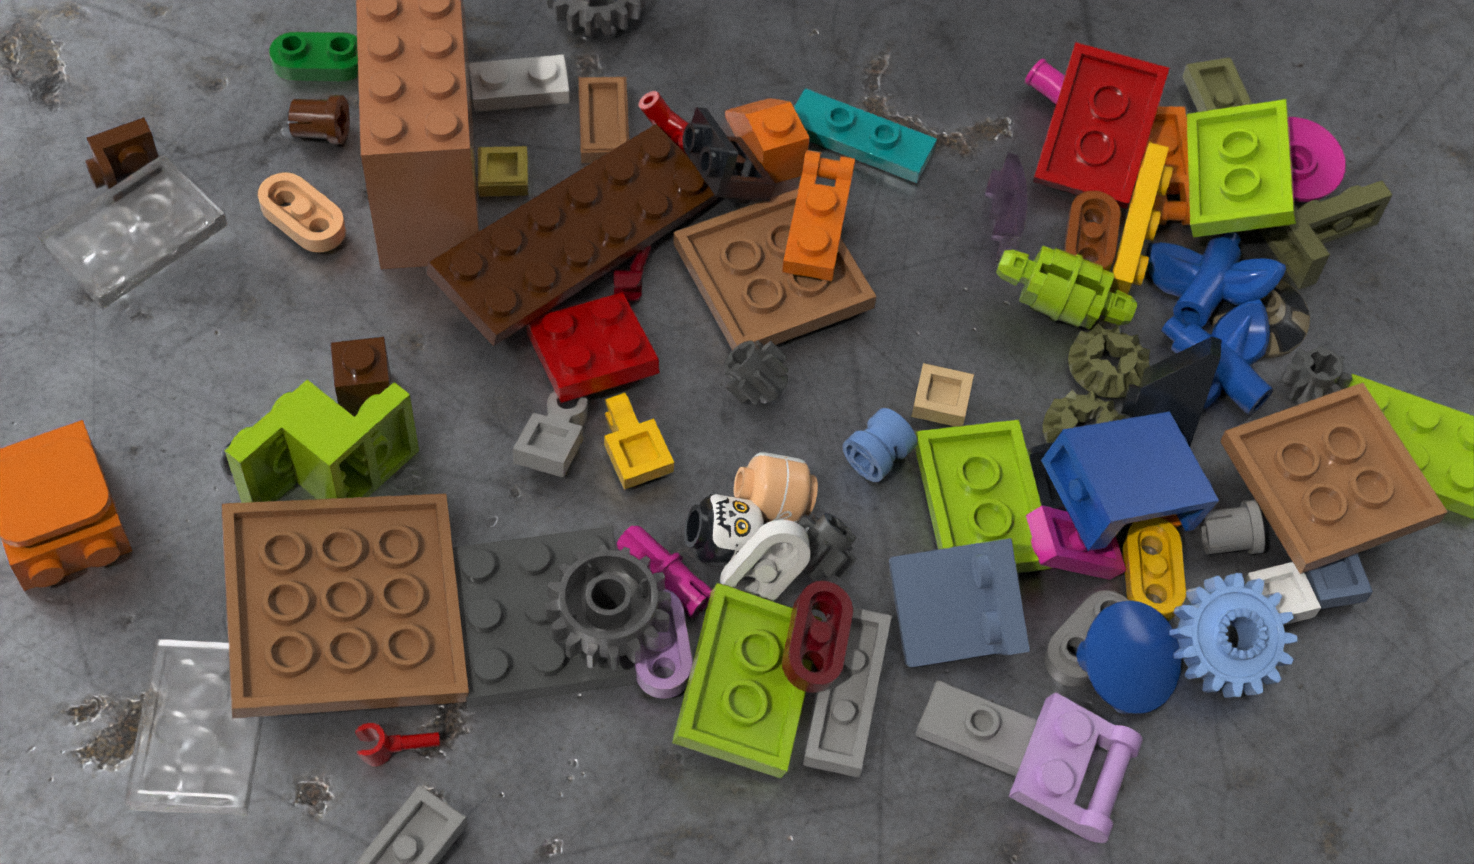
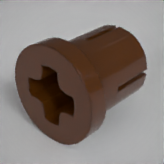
[288,95,350,145]

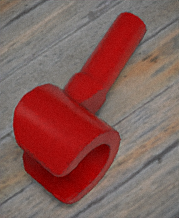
[355,723,440,767]

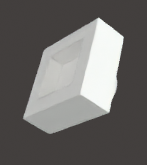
[1244,562,1321,626]

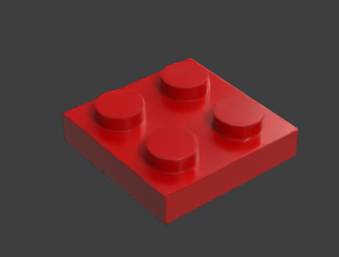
[526,292,660,403]

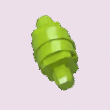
[996,246,1138,329]

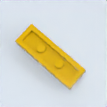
[1109,142,1173,294]

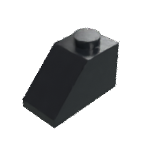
[1121,336,1222,447]

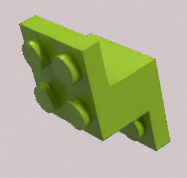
[225,379,419,503]

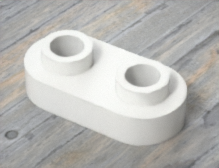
[720,520,810,602]

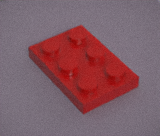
[1033,42,1169,209]

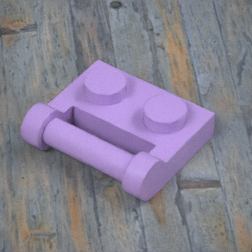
[1009,692,1143,843]

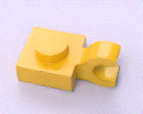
[604,393,675,490]

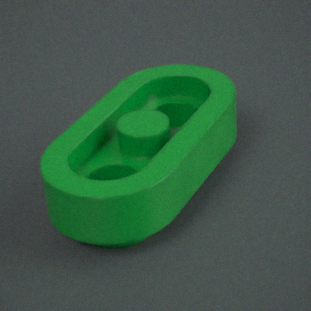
[269,32,358,82]

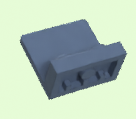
[889,538,1030,667]

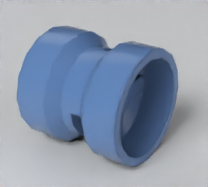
[843,408,917,482]

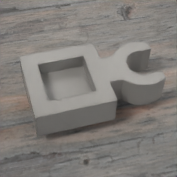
[513,391,587,478]

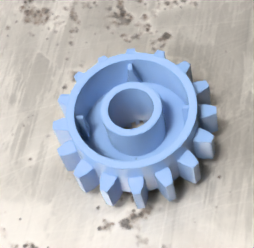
[1169,573,1297,698]

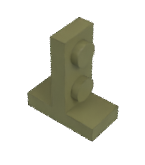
[1258,180,1393,290]

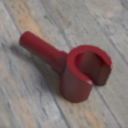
[614,245,651,301]

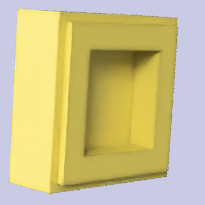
[478,146,528,197]

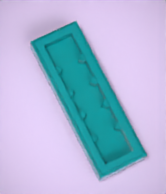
[794,88,937,183]

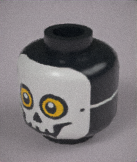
[684,494,767,567]

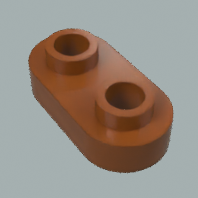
[1063,191,1121,272]

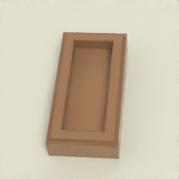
[579,77,629,163]

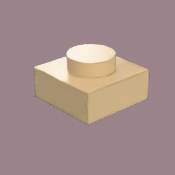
[911,363,974,427]

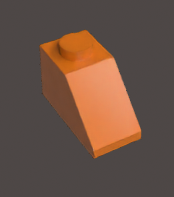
[725,98,810,184]

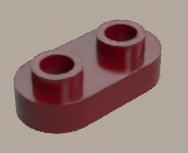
[782,581,853,693]

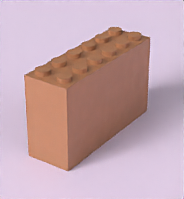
[356,0,480,270]

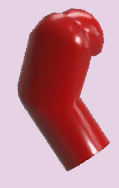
[638,91,688,156]

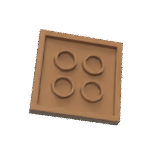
[673,188,877,351]
[1220,383,1447,574]

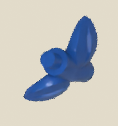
[1146,232,1286,327]
[1161,299,1273,416]

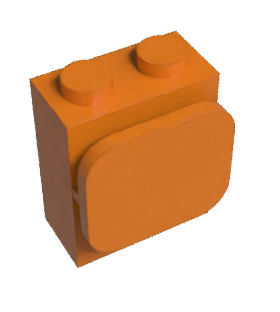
[0,420,133,591]

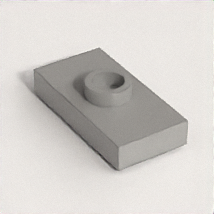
[915,680,1037,777]

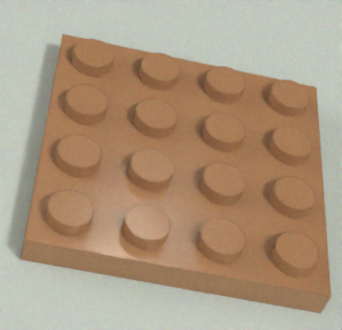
[222,493,469,719]

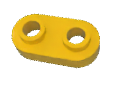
[1123,517,1186,621]

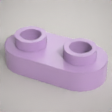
[635,589,693,699]

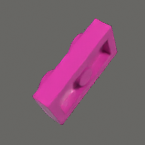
[1026,506,1126,580]

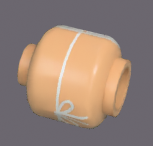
[733,452,818,523]

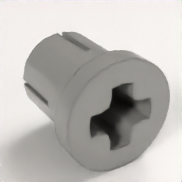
[1199,500,1265,555]

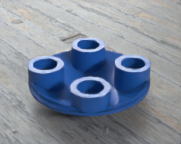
[1076,601,1181,715]

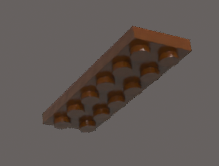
[426,124,718,346]

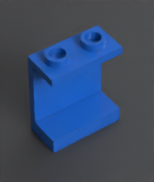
[1041,411,1219,551]

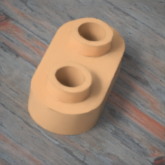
[258,173,346,252]

